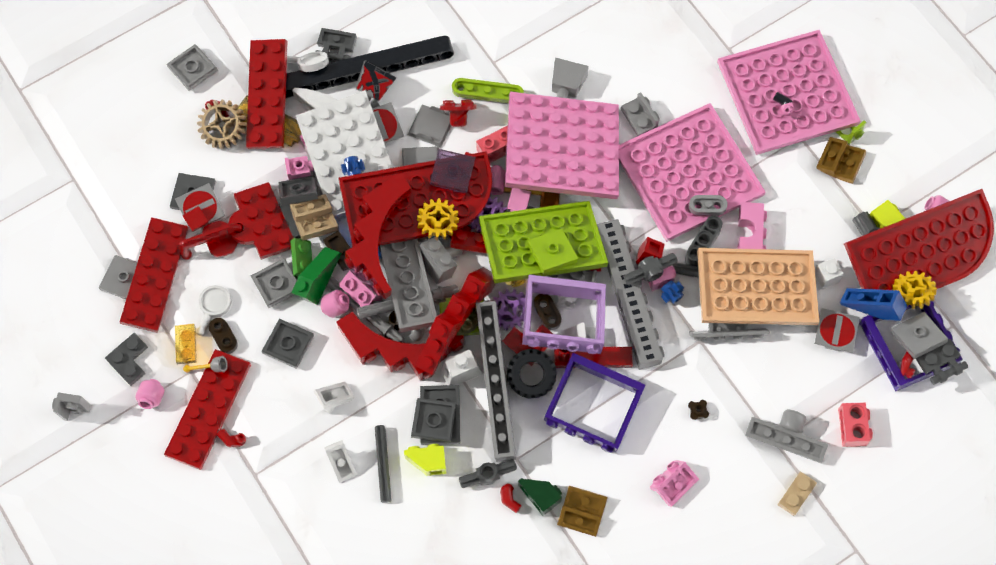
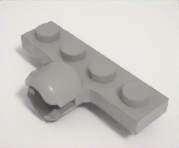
[745,409,829,464]

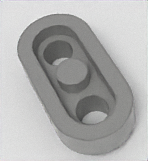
[689,195,728,216]

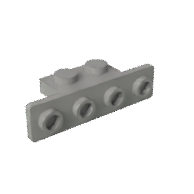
[689,323,769,341]

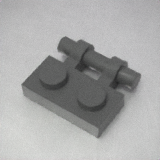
[316,28,357,61]
[915,339,968,385]

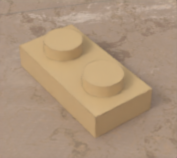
[777,471,817,516]

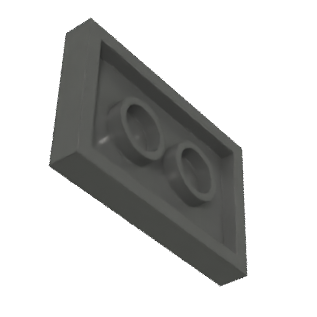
[420,385,461,445]

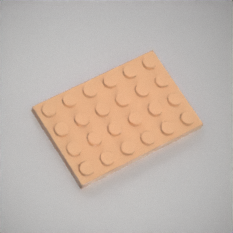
[697,248,820,325]

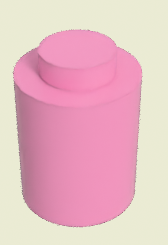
[490,165,506,195]

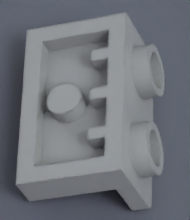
[620,92,660,136]
[52,392,92,421]

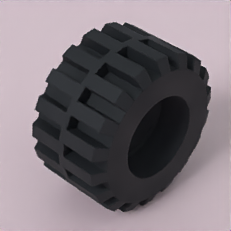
[507,349,557,399]

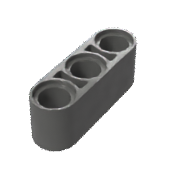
[685,216,723,266]

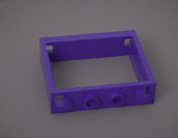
[859,301,963,392]
[544,353,646,453]

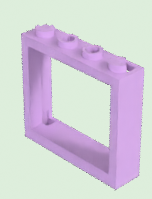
[522,275,606,354]

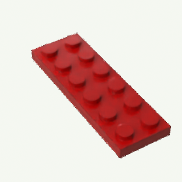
[246,39,288,149]
[119,217,189,333]
[164,349,251,470]

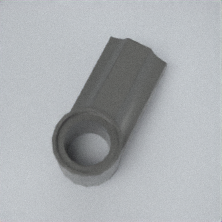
[852,211,880,236]

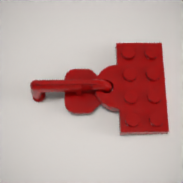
[179,182,294,260]

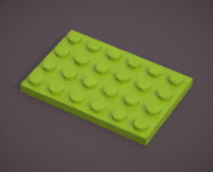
[479,201,608,284]

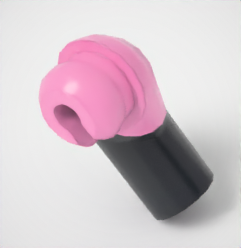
[773,92,794,116]

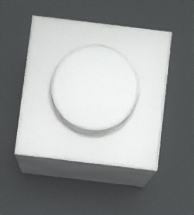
[815,258,844,289]

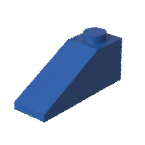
[840,288,907,321]

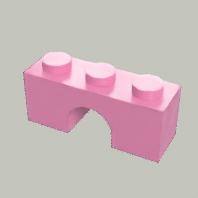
[737,202,767,249]

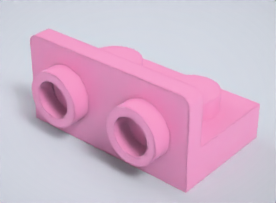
[339,270,383,307]
[650,460,699,507]

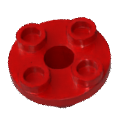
[440,100,477,127]

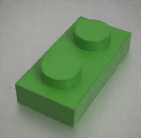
[291,238,312,277]

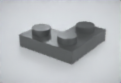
[105,332,148,386]

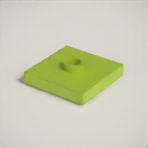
[527,229,579,274]

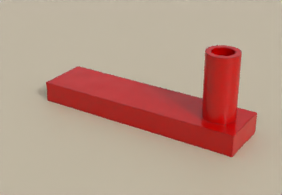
[554,347,633,368]

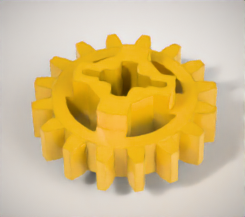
[417,198,459,240]
[893,271,937,309]

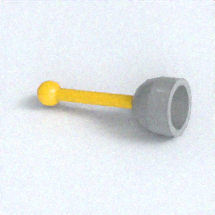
[183,356,227,373]

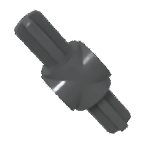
[624,253,678,285]
[459,459,517,488]

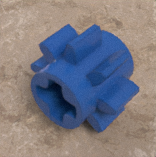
[341,156,365,176]
[661,280,684,304]

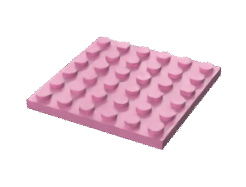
[717,29,861,155]
[505,92,619,199]
[619,103,766,242]

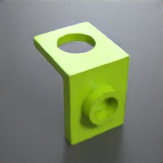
[835,120,867,145]

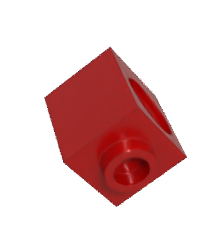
[635,237,665,265]

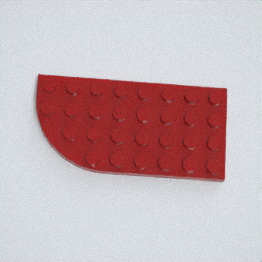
[338,151,492,247]
[843,188,994,290]

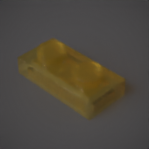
[175,324,197,365]

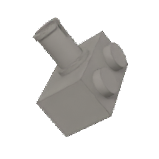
[420,237,463,284]

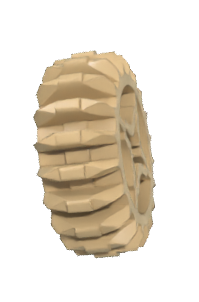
[197,99,247,149]

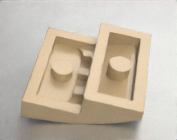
[290,194,339,241]

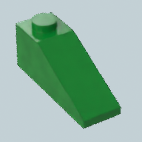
[291,247,342,305]

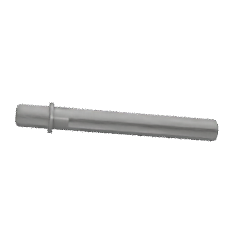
[327,276,404,343]
[357,284,459,319]

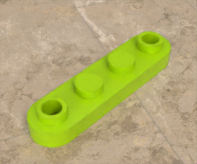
[452,78,524,103]

